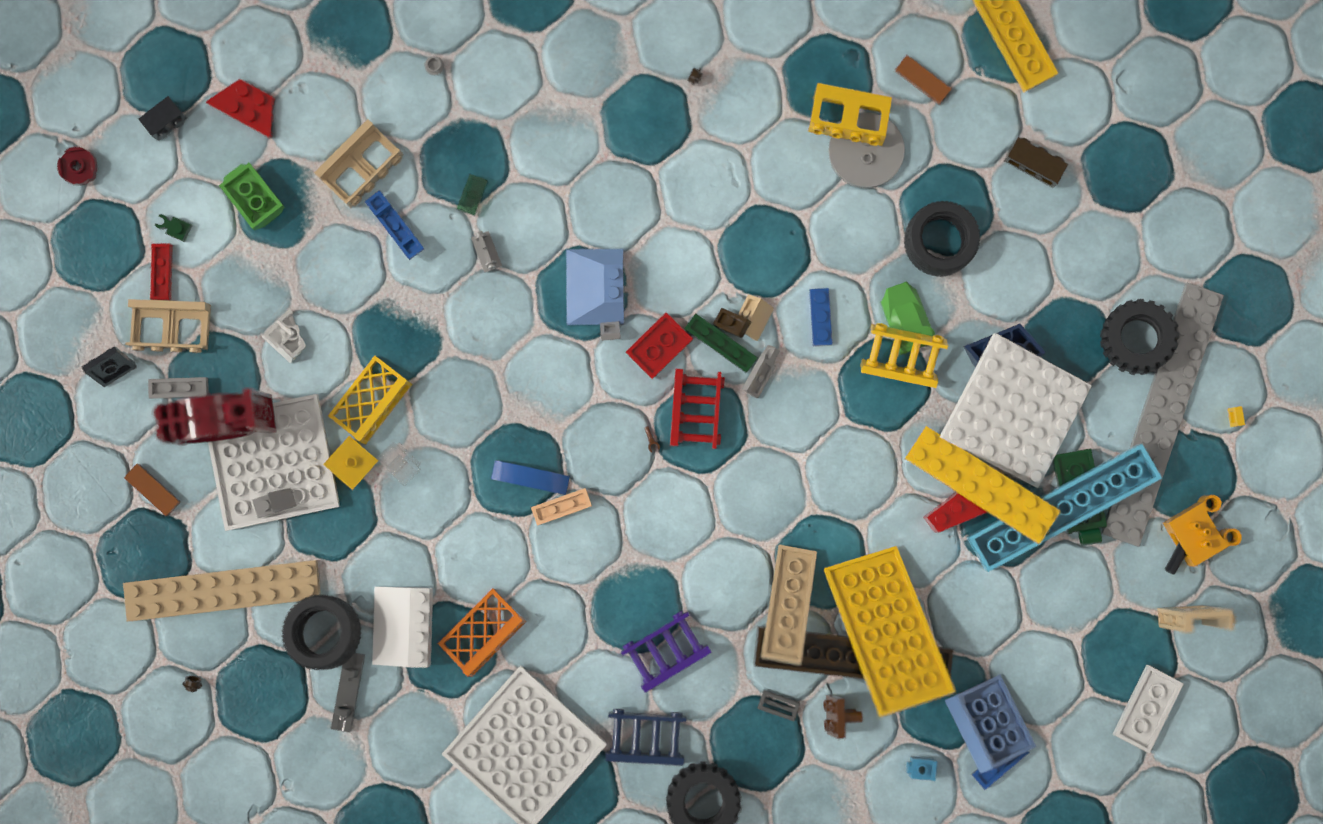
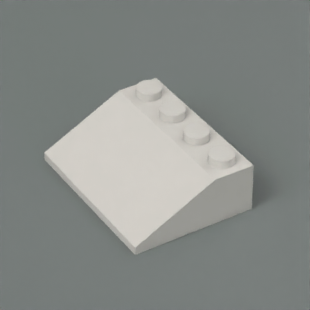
[372,587,433,667]

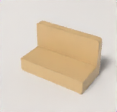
[738,295,774,341]

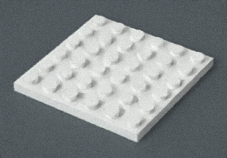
[940,333,1092,488]
[208,394,340,531]
[442,665,607,824]

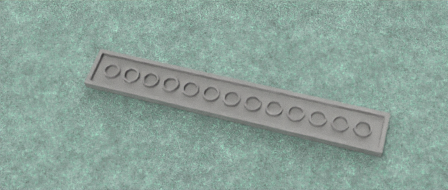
[1101,283,1224,547]

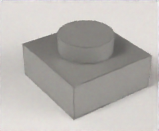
[600,321,621,341]

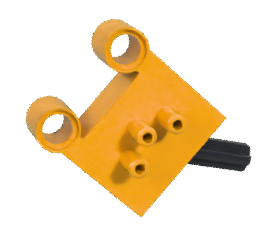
[1163,495,1242,575]

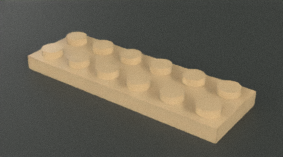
[761,545,817,665]

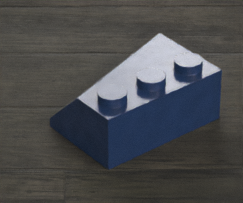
[963,324,1046,367]

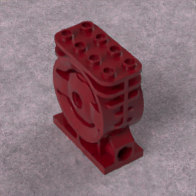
[153,388,277,446]

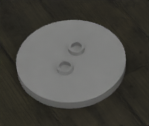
[828,113,905,188]

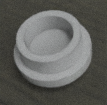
[425,56,444,75]

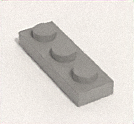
[148,377,208,399]

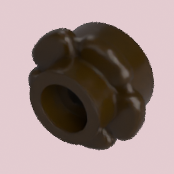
[687,67,703,85]
[182,676,202,692]

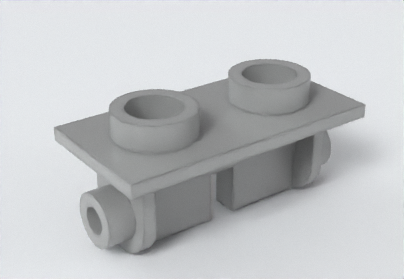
[471,231,502,273]

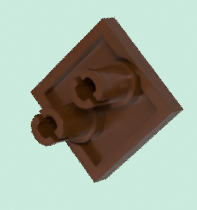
[823,694,863,739]

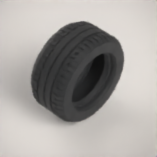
[904,201,981,277]
[282,595,361,670]

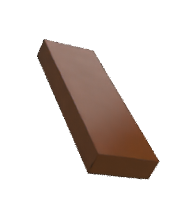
[895,55,951,105]
[124,463,181,516]

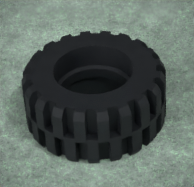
[1100,299,1179,375]
[666,762,741,824]

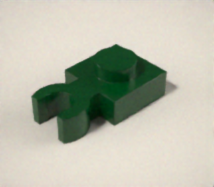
[155,214,192,242]

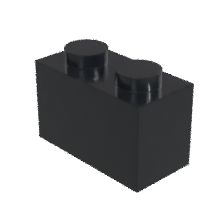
[138,96,187,141]

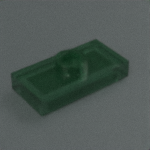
[457,174,488,216]

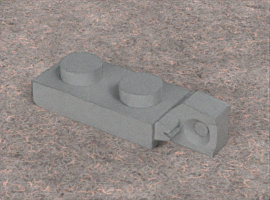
[742,345,780,398]

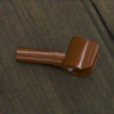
[644,426,660,453]

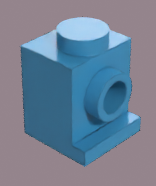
[906,757,937,781]

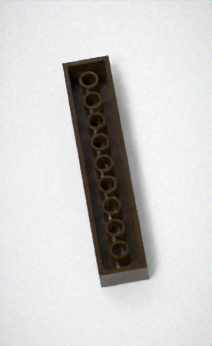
[753,626,953,680]

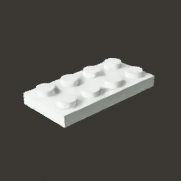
[1113,665,1184,754]

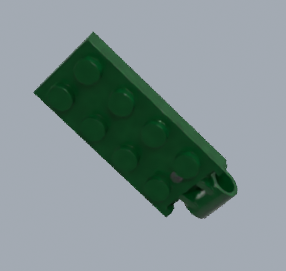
[1053,448,1107,546]

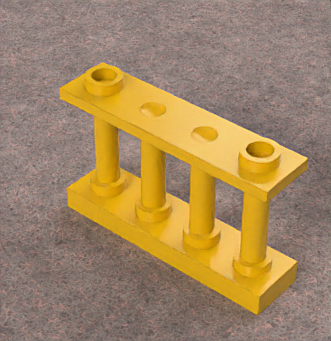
[860,323,948,388]

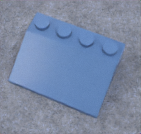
[945,675,1036,773]

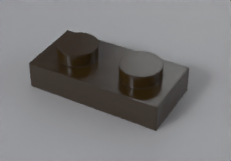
[713,308,752,338]

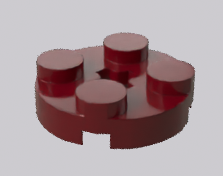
[57,147,98,186]

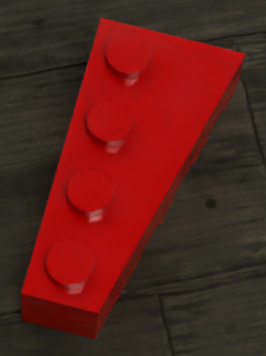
[923,492,987,533]

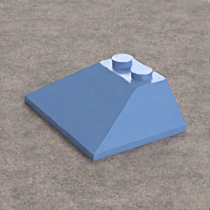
[566,249,624,325]

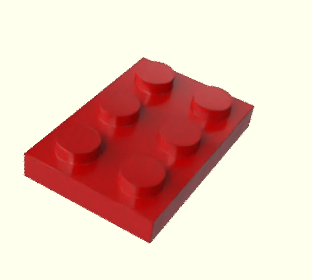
[625,312,693,379]

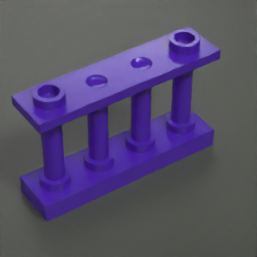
[621,611,712,693]

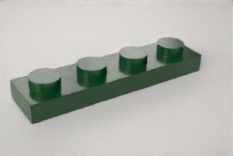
[684,313,758,373]

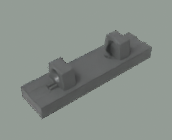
[331,653,365,732]

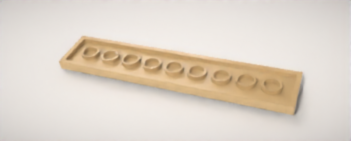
[123,560,321,622]

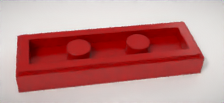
[150,243,173,301]

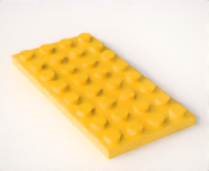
[824,546,955,718]

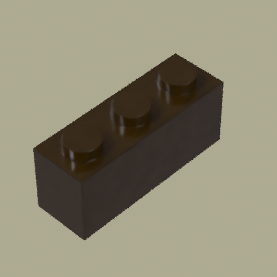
[1004,137,1069,188]

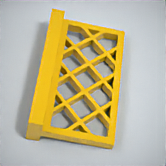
[328,356,413,445]

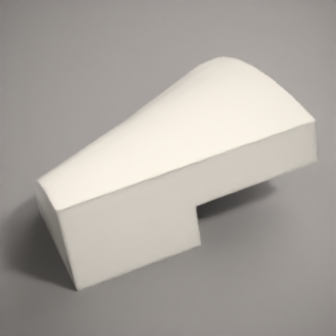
[262,309,306,363]

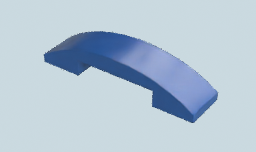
[364,190,424,260]
[491,460,570,495]

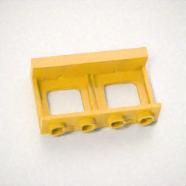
[808,83,892,146]

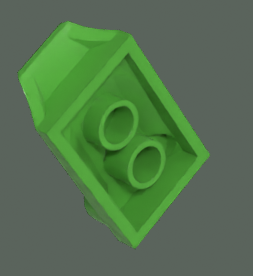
[219,162,285,231]
[880,281,935,355]

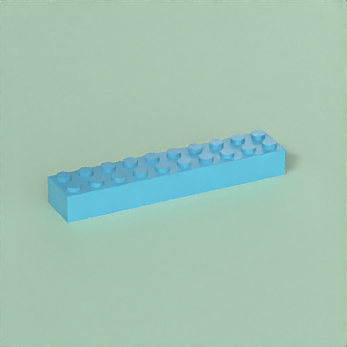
[966,444,1162,572]

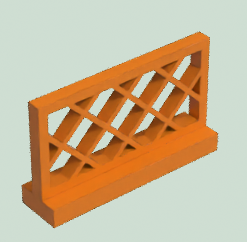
[438,588,527,677]

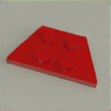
[206,79,274,139]

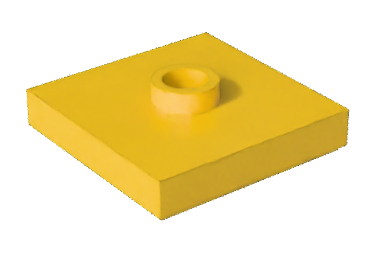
[323,436,378,490]

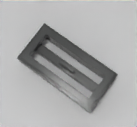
[757,690,800,721]

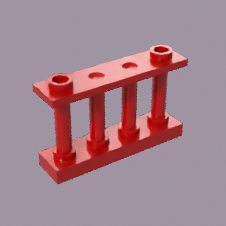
[670,369,725,449]

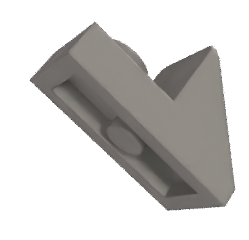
[252,488,297,518]

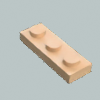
[531,488,592,526]

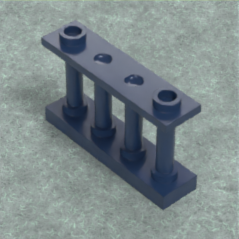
[606,708,687,766]

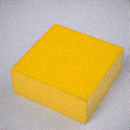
[1227,406,1245,427]

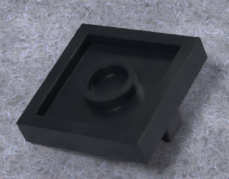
[81,346,137,387]

